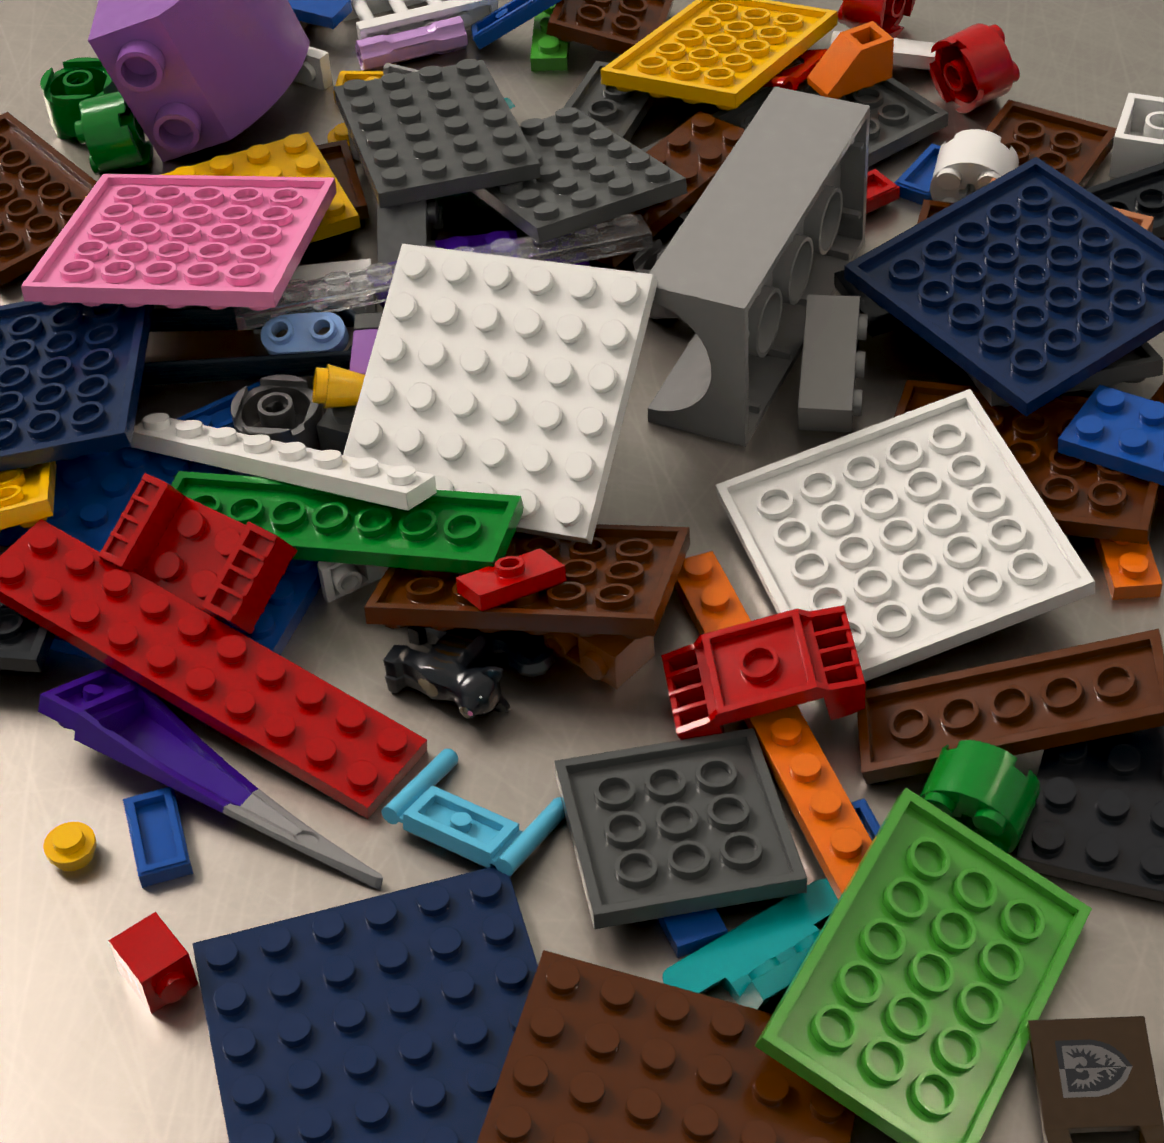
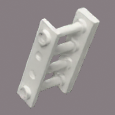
[343,0,498,40]

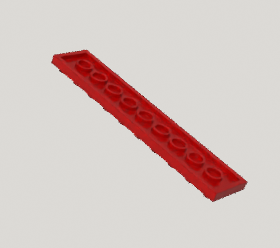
[0,519,427,819]

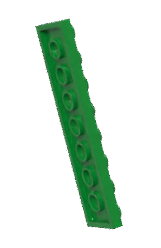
[171,471,524,574]

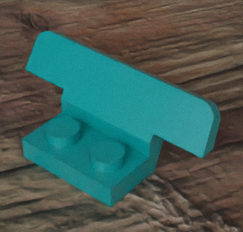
[662,879,838,1011]

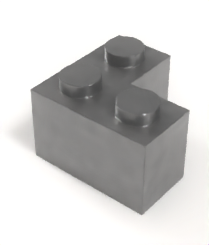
[377,198,444,271]

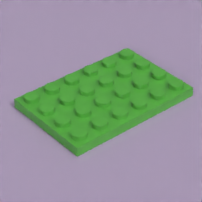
[755,788,1092,1143]

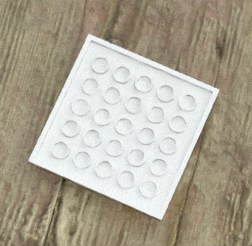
[343,243,658,544]
[715,389,1095,682]

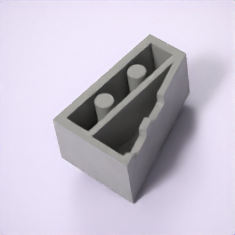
[798,294,868,433]

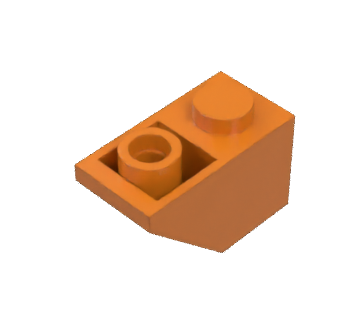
[807,21,894,99]

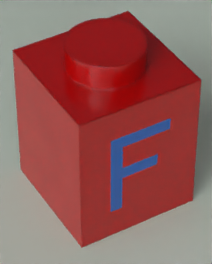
[108,912,198,1014]

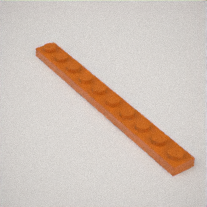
[674,551,872,900]

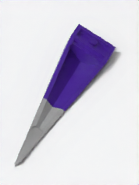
[38,666,383,890]

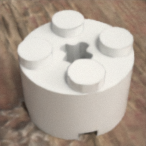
[930,129,1019,203]

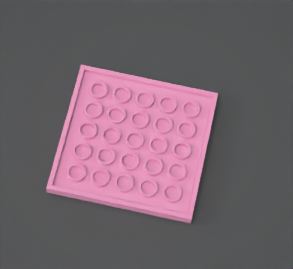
[21,174,336,311]

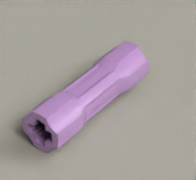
[355,16,468,71]

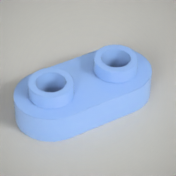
[261,312,349,355]

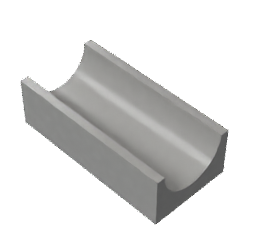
[648,86,870,447]

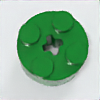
[40,57,118,140]
[75,91,153,175]
[920,740,1040,853]

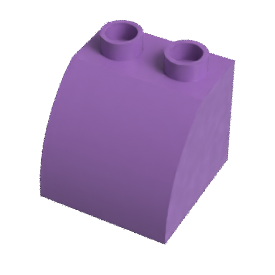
[88,0,310,162]

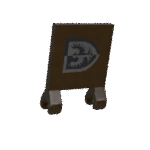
[1027,1016,1164,1143]

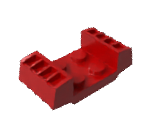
[98,473,298,634]
[661,605,866,740]

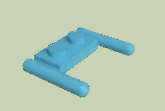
[381,748,566,876]

